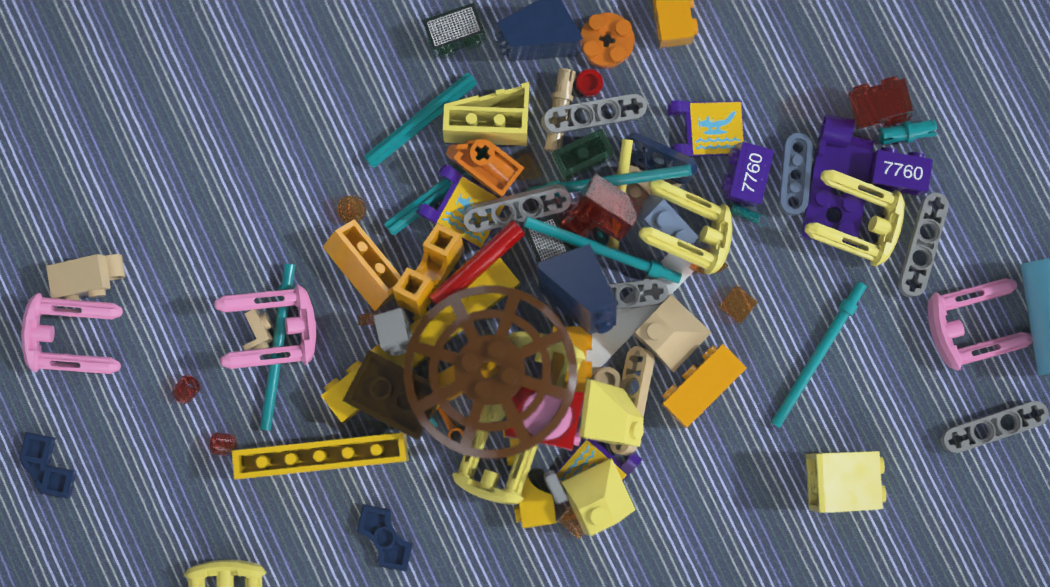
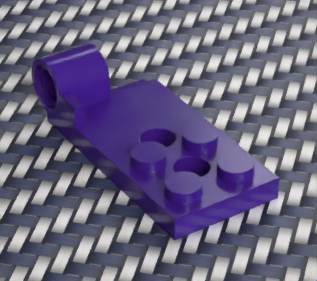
[800,114,874,247]

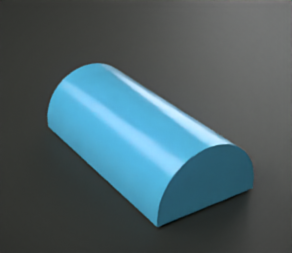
[1020,258,1050,376]

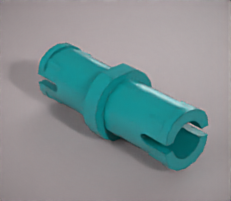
[878,119,937,145]

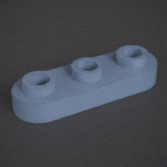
[779,133,813,216]

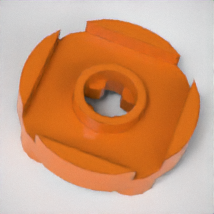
[581,13,635,69]

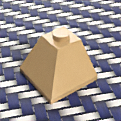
[633,295,712,373]

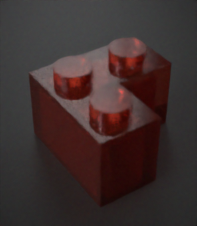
[848,76,913,130]
[559,174,643,241]

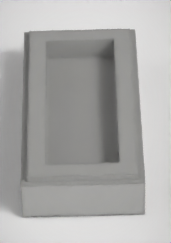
[544,469,568,504]

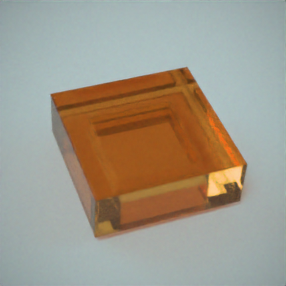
[718,285,758,325]

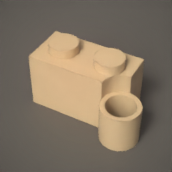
[46,254,126,300]

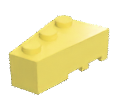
[443,82,529,146]

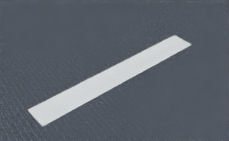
[550,253,698,384]

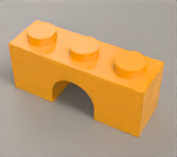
[392,223,465,316]

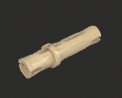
[544,68,576,152]

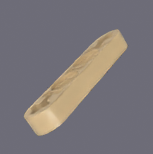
[609,346,654,456]

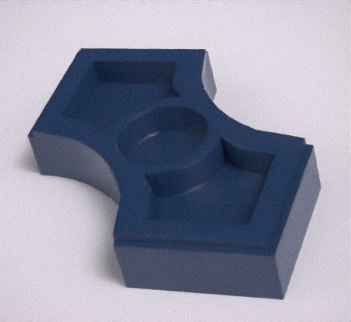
[357,504,413,572]

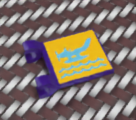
[667,100,745,157]
[416,164,506,250]
[555,438,642,493]

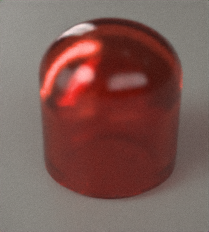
[172,375,201,404]
[210,432,237,456]

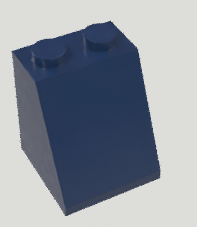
[495,0,583,61]
[537,244,617,335]

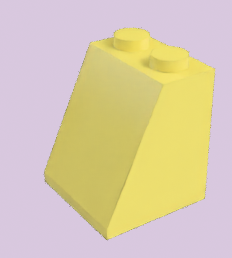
[806,451,886,513]

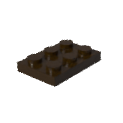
[342,350,442,441]

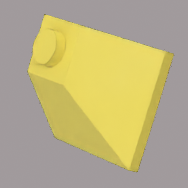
[579,379,644,447]
[560,458,635,536]

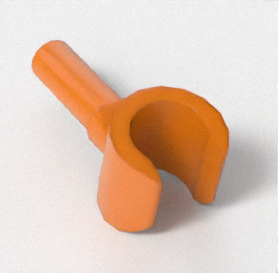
[437,407,464,441]

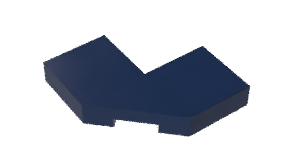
[19,432,77,499]

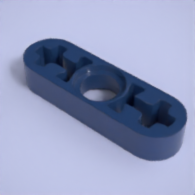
[619,133,697,184]

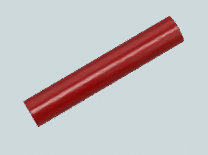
[429,221,525,311]

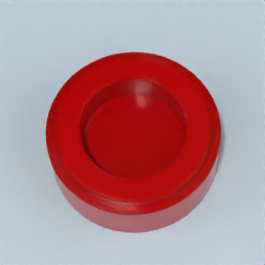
[576,69,603,98]

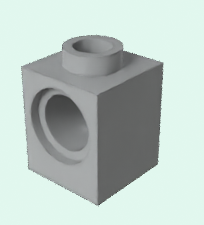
[374,308,412,356]

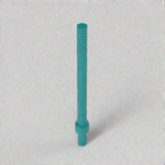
[526,164,692,198]
[523,216,682,284]
[260,263,296,431]
[770,281,867,428]

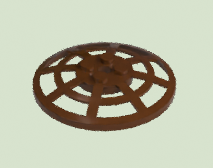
[404,285,577,459]

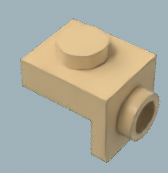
[242,310,273,351]

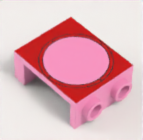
[504,386,584,451]

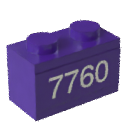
[721,142,774,206]
[868,147,933,196]

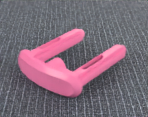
[928,278,1032,371]
[214,284,316,369]
[21,293,123,374]

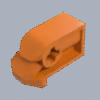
[446,139,524,198]

